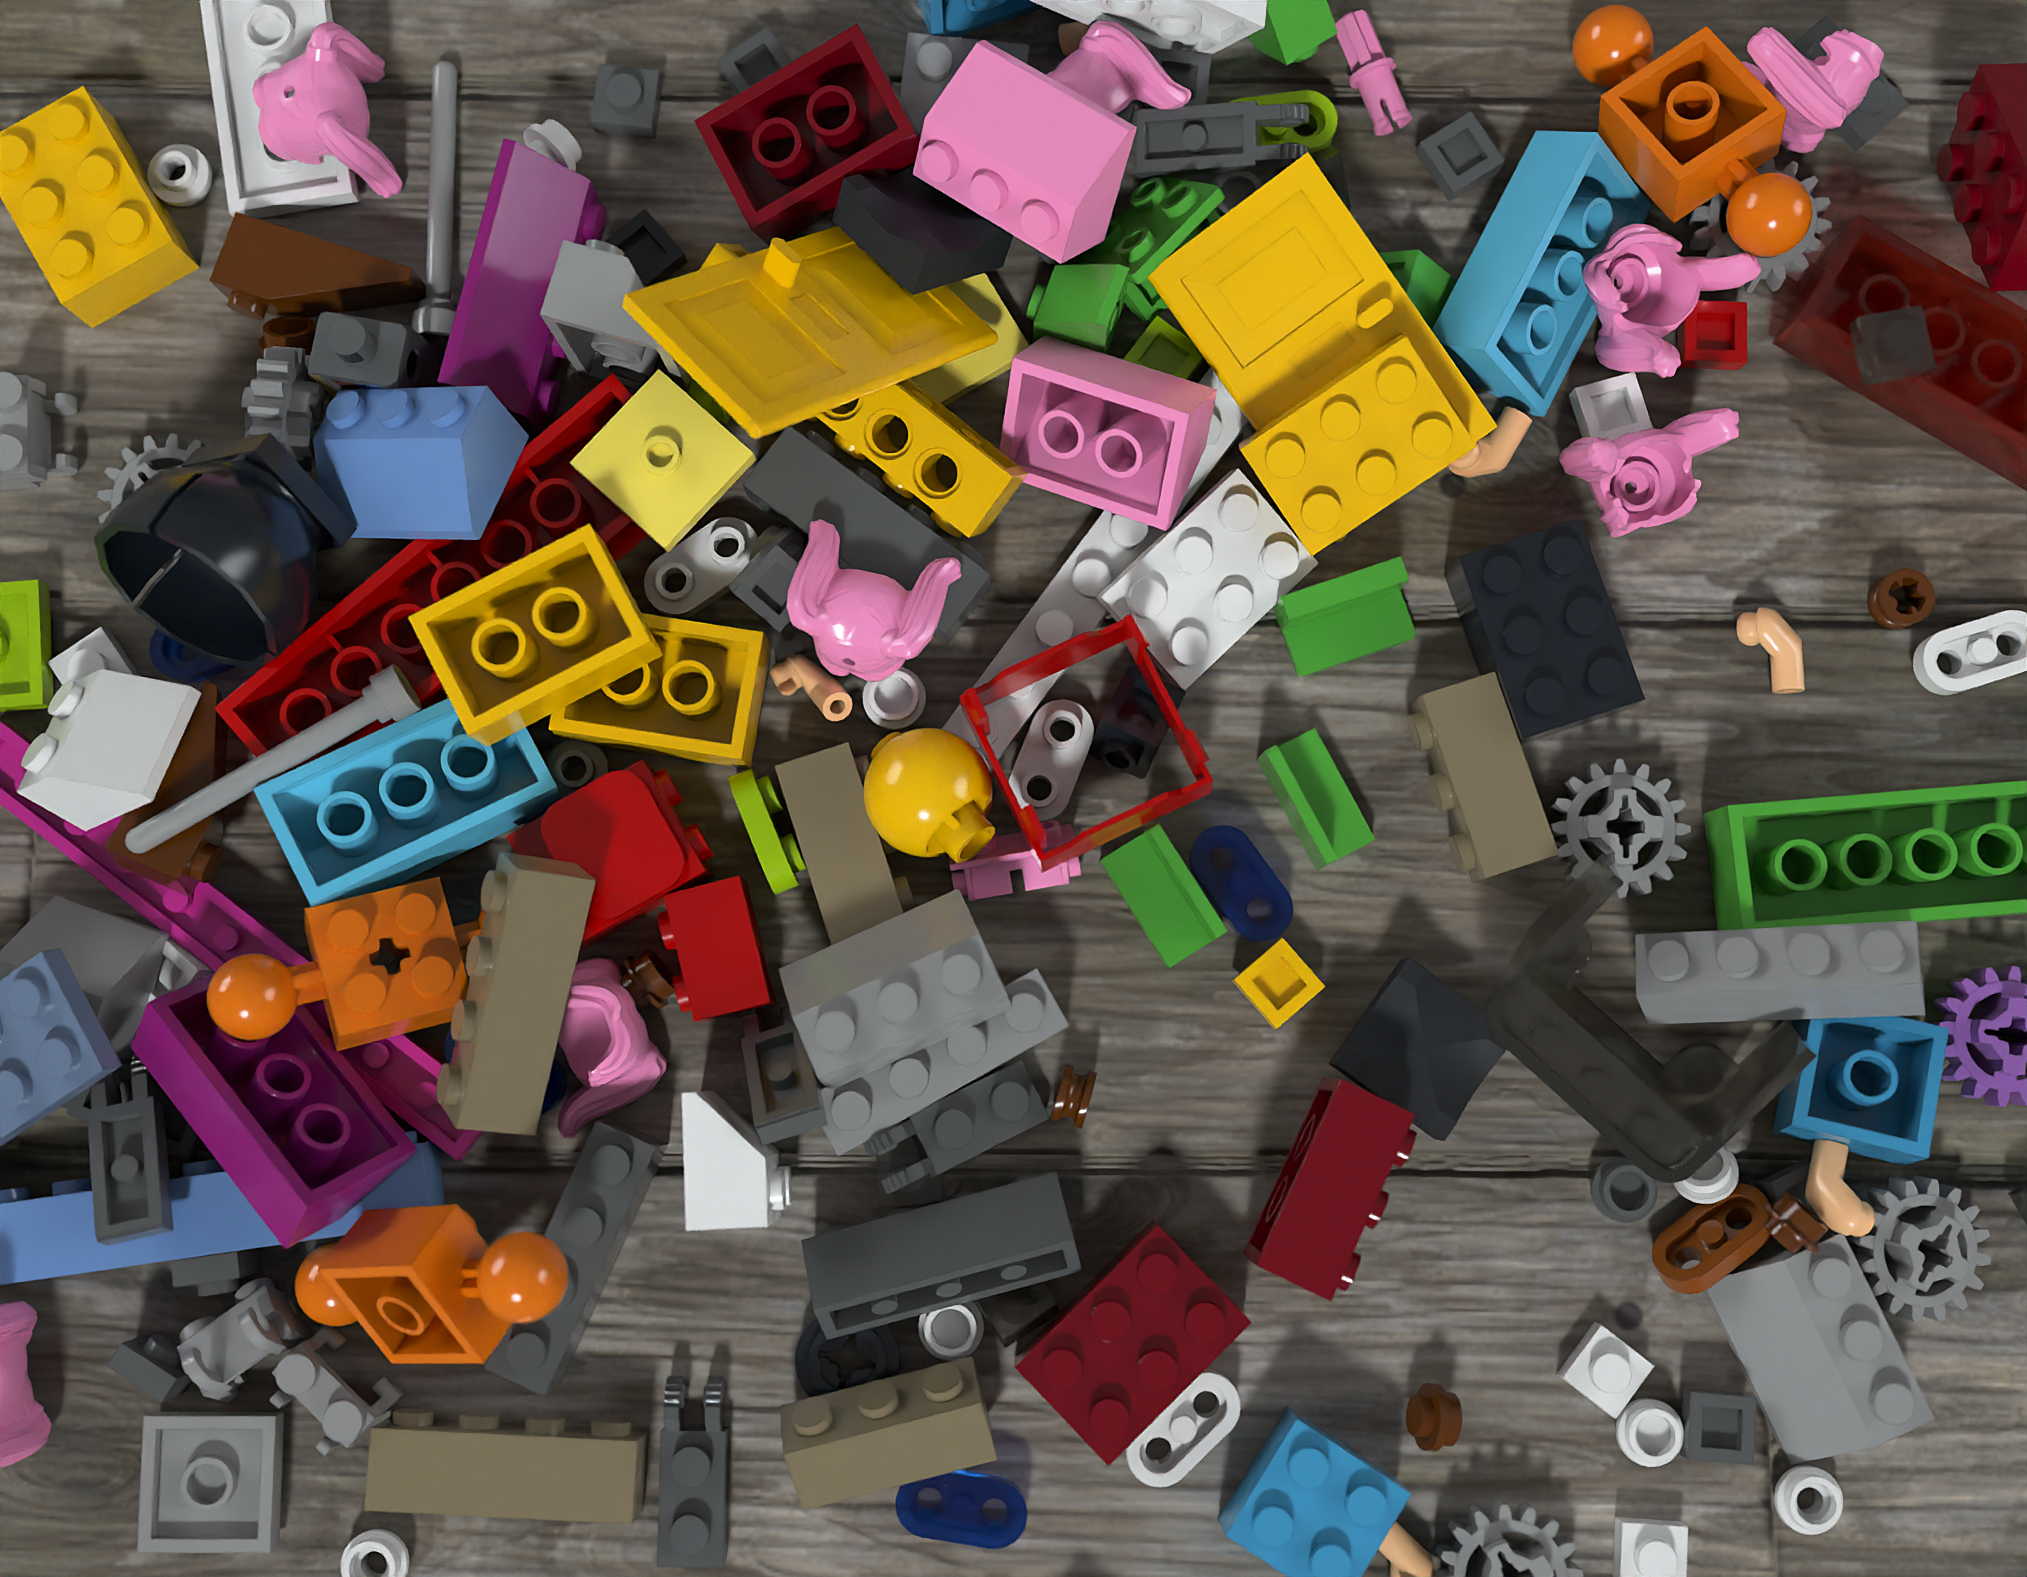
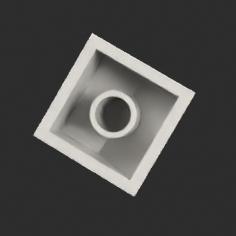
[16,669,201,831]
[682,1090,792,1231]

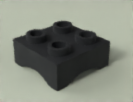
[832,163,1014,295]
[1329,957,1518,1141]

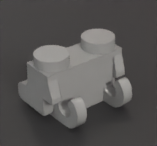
[0,372,79,490]
[177,1277,314,1403]
[269,1325,405,1457]

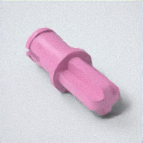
[1335,10,1412,136]

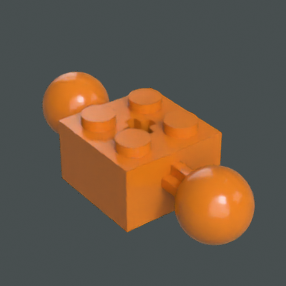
[1572,4,1813,257]
[207,877,486,1051]
[295,1204,569,1364]

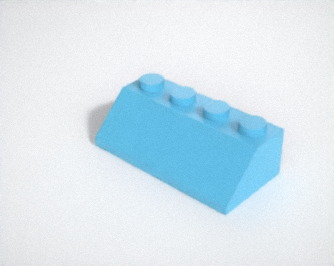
[1432,131,1652,417]
[253,698,560,907]

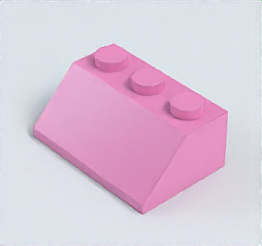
[913,40,1137,264]
[999,335,1217,531]

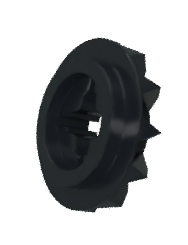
[795,1317,900,1397]

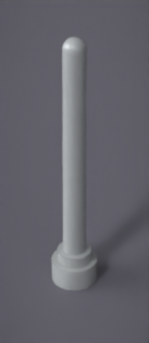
[411,61,457,349]
[125,664,422,854]

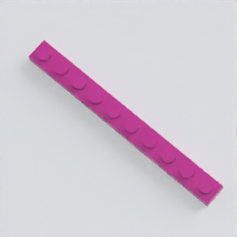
[0,721,485,1161]

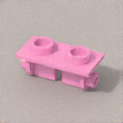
[948,820,1081,901]

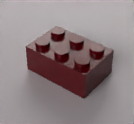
[694,24,921,246]
[1936,63,2027,292]
[1242,1077,1417,1302]
[1015,1219,1252,1467]

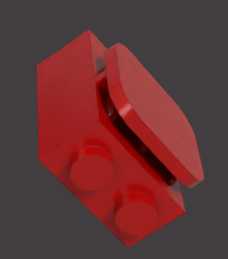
[506,759,715,952]

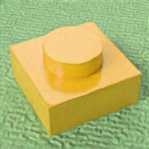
[1232,937,1325,1029]

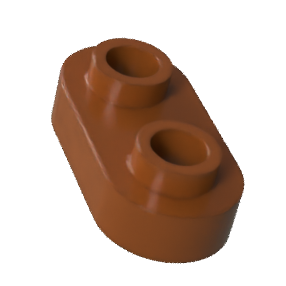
[1652,1183,1772,1294]

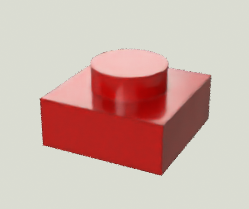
[1677,300,1747,370]

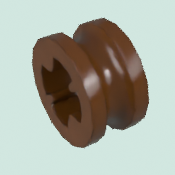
[1867,568,1936,630]
[1050,1064,1097,1128]

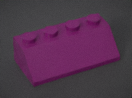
[437,138,606,434]
[130,953,417,1249]

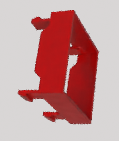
[959,614,1213,873]

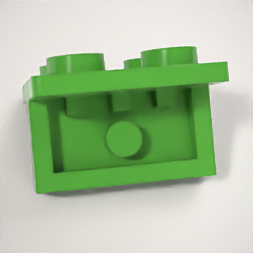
[1077,176,1225,324]

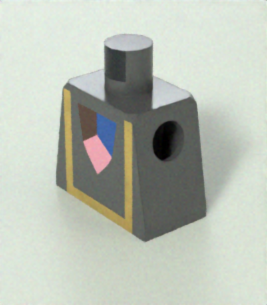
[308,312,445,401]

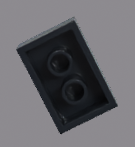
[1444,518,1645,744]

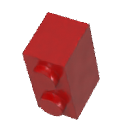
[658,876,777,1023]

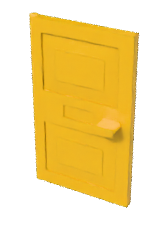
[1147,152,1498,542]
[622,226,998,439]

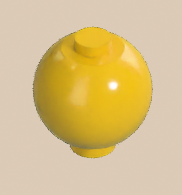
[863,728,995,863]

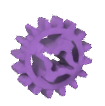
[1929,966,2027,1107]

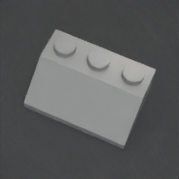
[540,239,692,394]
[779,888,1012,1091]
[1704,1229,1935,1464]

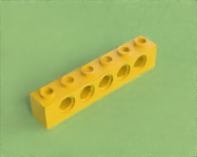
[699,243,1028,538]

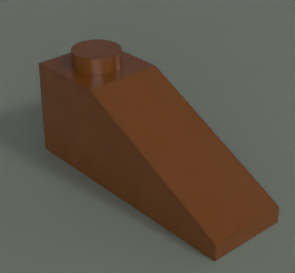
[209,212,426,320]
[105,680,228,897]

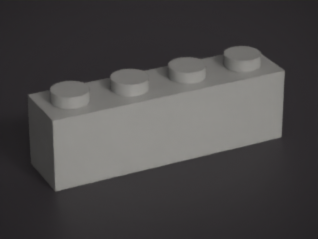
[1635,921,1925,1024]
[821,968,1069,1156]

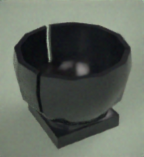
[94,433,357,669]

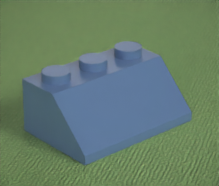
[313,386,529,540]

